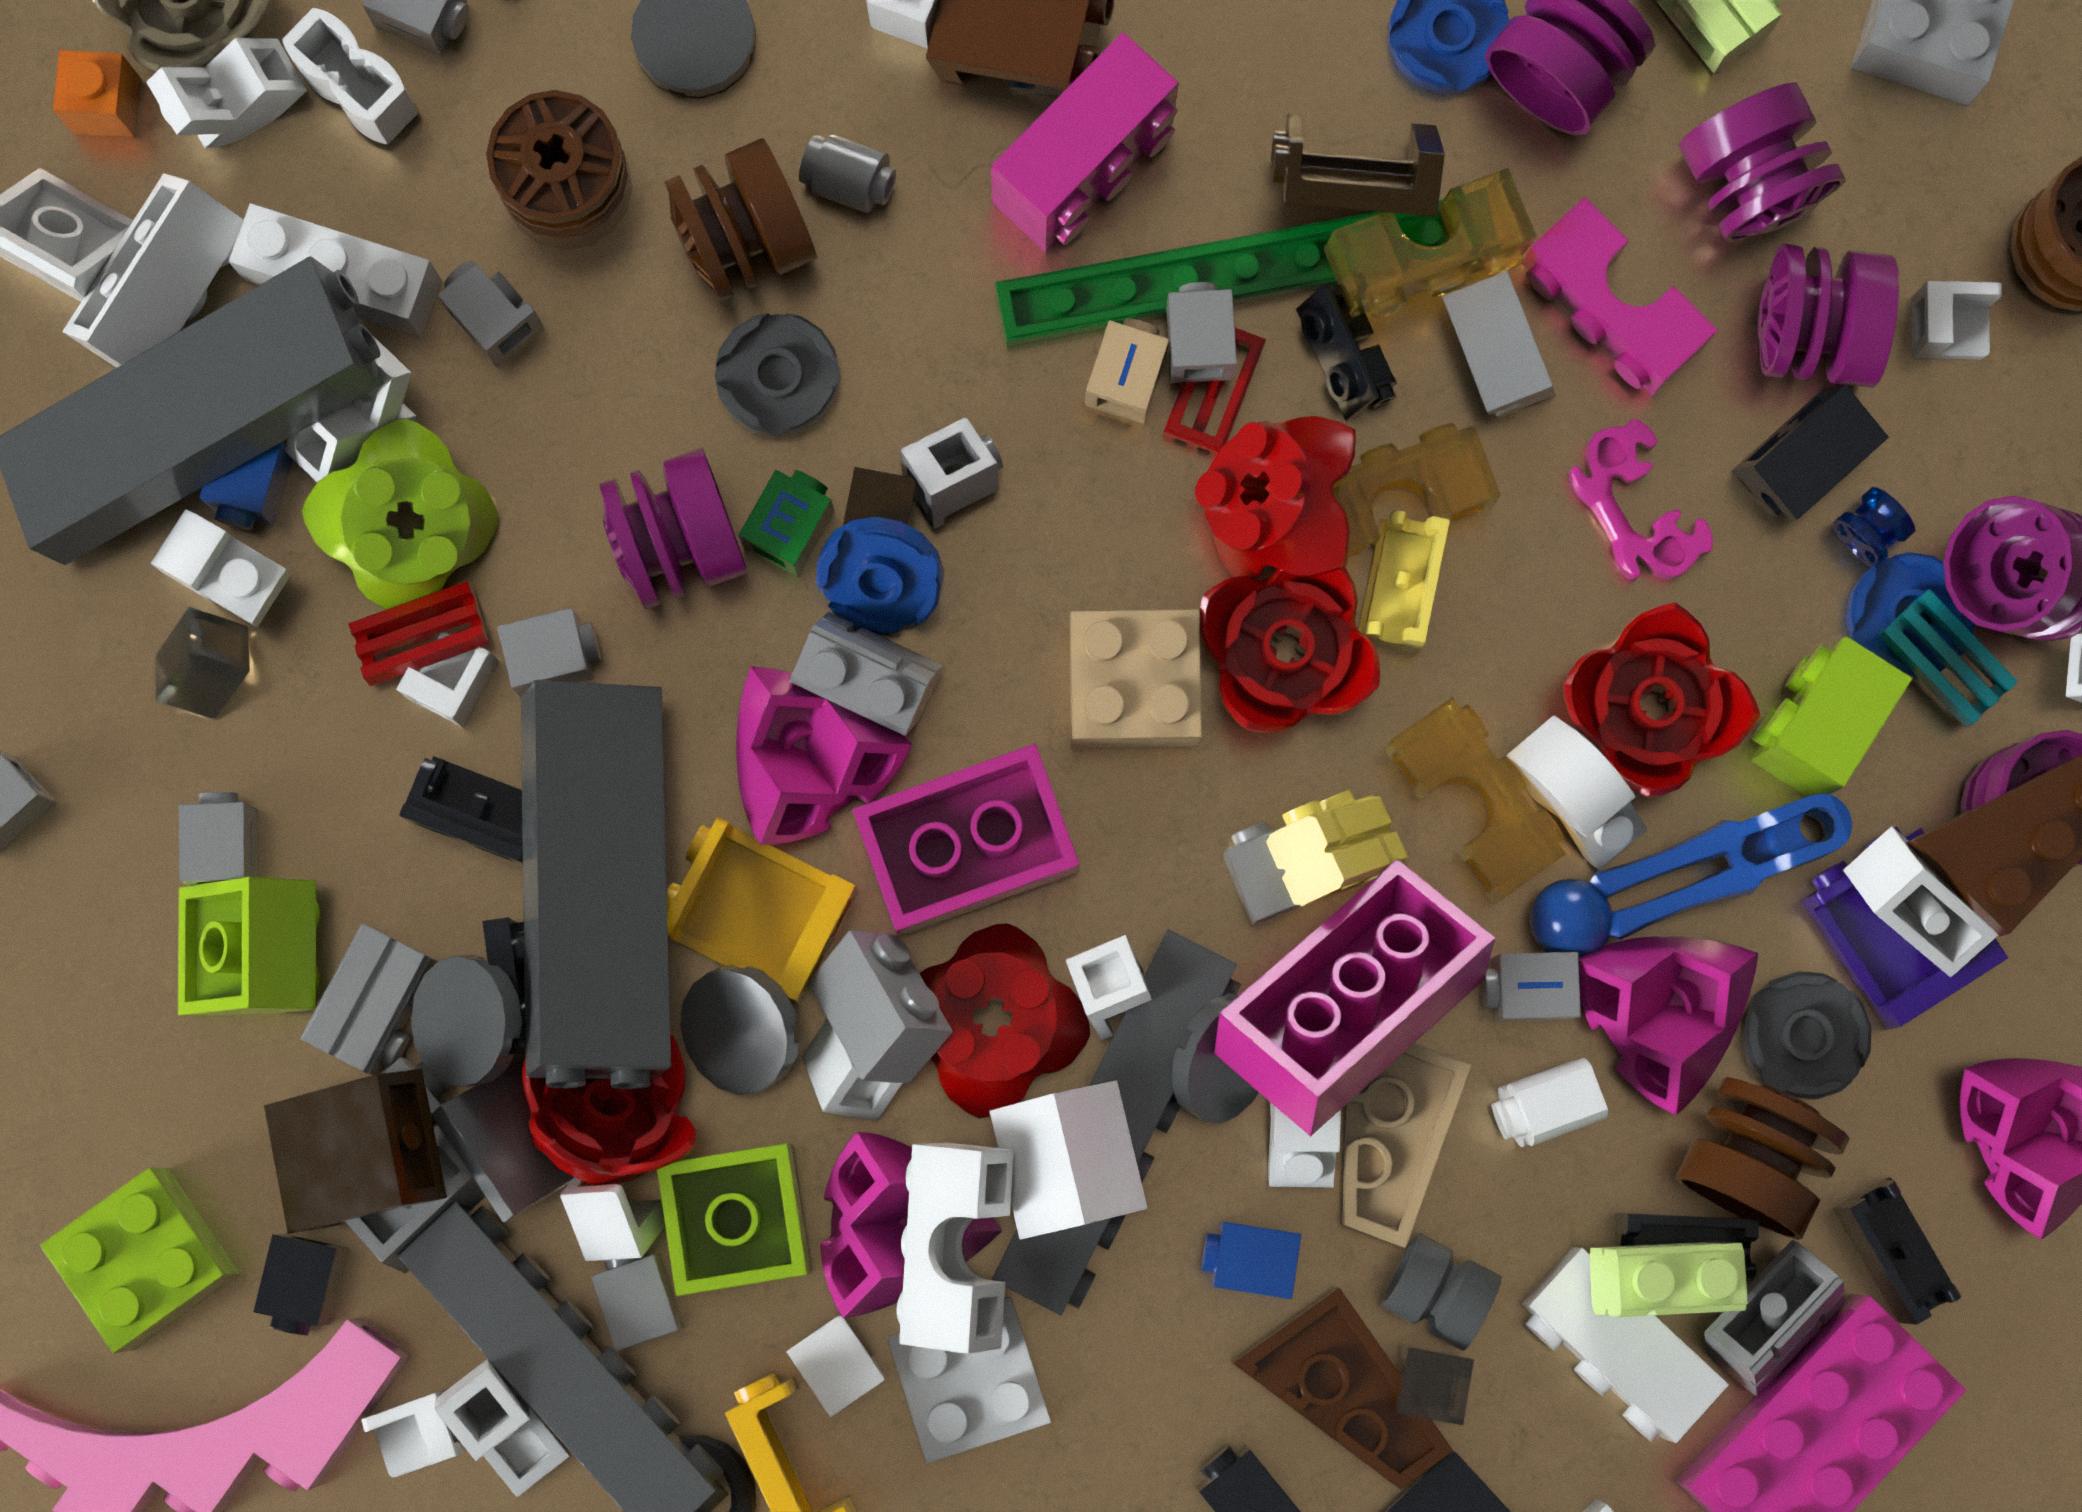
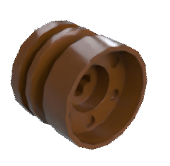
[486,90,632,250]
[664,137,817,302]
[2010,156,2082,312]
[1675,1077,1850,1240]

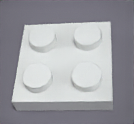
[887,1296,1051,1464]

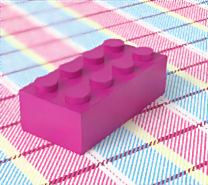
[1214,859,1495,1137]
[1674,1294,1966,1512]

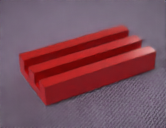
[1163,327,1266,456]
[348,581,490,686]

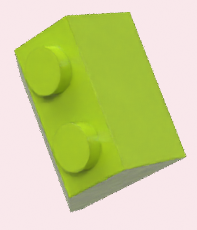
[178,877,320,1016]

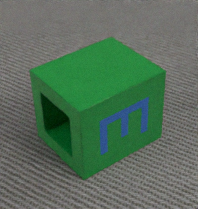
[738,469,835,577]

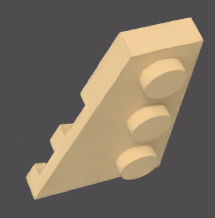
[1342,1043,1471,1248]

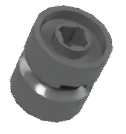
[1381,1233,1502,1351]

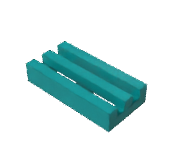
[1878,589,2018,728]

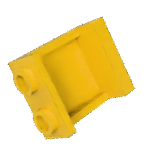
[667,817,858,1005]
[725,1372,858,1512]

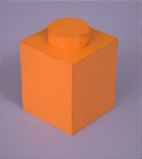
[53,50,141,138]

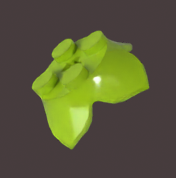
[301,418,499,609]

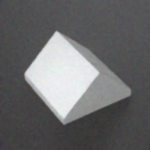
[0,168,133,302]
[990,1080,1148,1240]

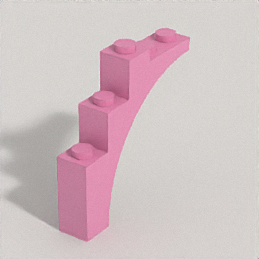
[0,1318,412,1512]

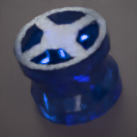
[1833,487,1916,567]

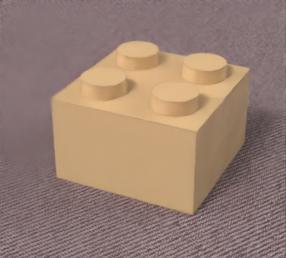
[1069,609,1202,749]

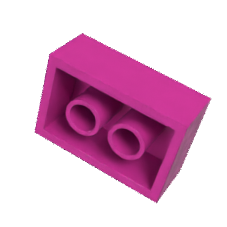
[991,32,1179,253]
[852,743,1080,937]

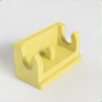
[1358,511,1450,654]

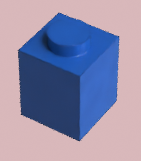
[199,441,293,530]
[1201,1221,1302,1299]

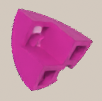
[736,666,912,845]
[1578,936,1759,1115]
[1960,1058,2082,1240]
[820,1132,1002,1318]

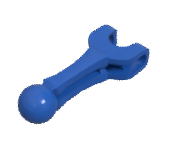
[1530,793,1852,959]

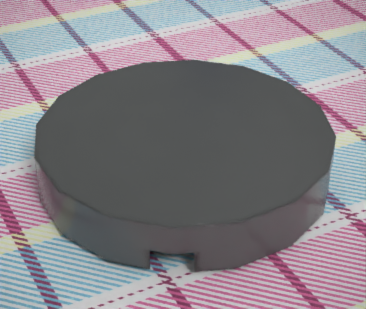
[631,0,756,97]
[715,313,841,439]
[411,955,522,1087]
[680,965,799,1095]
[1740,971,1872,1100]
[1171,993,1259,1123]

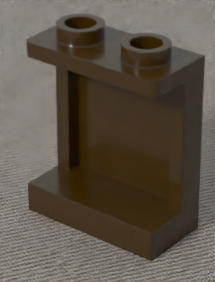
[1270,114,1445,217]
[264,1069,447,1234]

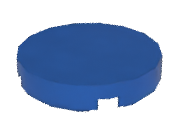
[1388,0,1510,94]
[816,517,945,634]
[1845,552,1975,680]

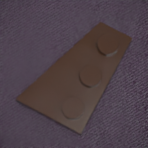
[1906,754,2082,936]
[1232,1287,1453,1489]

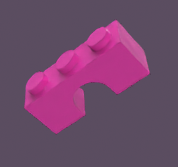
[1522,197,1718,396]

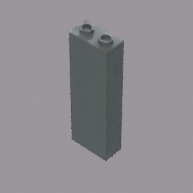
[0,256,384,565]
[521,680,671,1089]

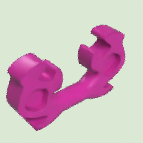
[1568,419,1713,581]

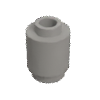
[799,134,896,213]

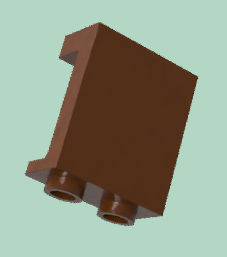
[926,0,1114,92]

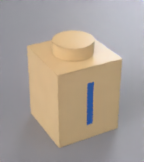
[1085,318,1169,424]

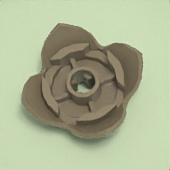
[92,0,271,73]

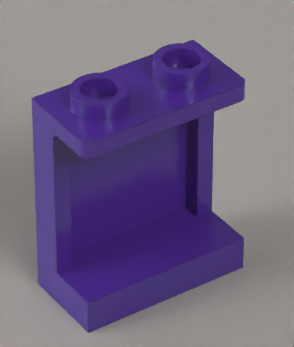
[1800,826,2008,1030]

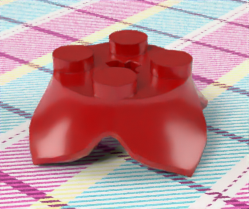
[1195,416,1356,579]
[1199,567,1381,732]
[1563,602,1761,797]
[919,923,1091,1118]
[522,1034,697,1186]

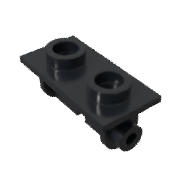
[1296,283,1397,421]

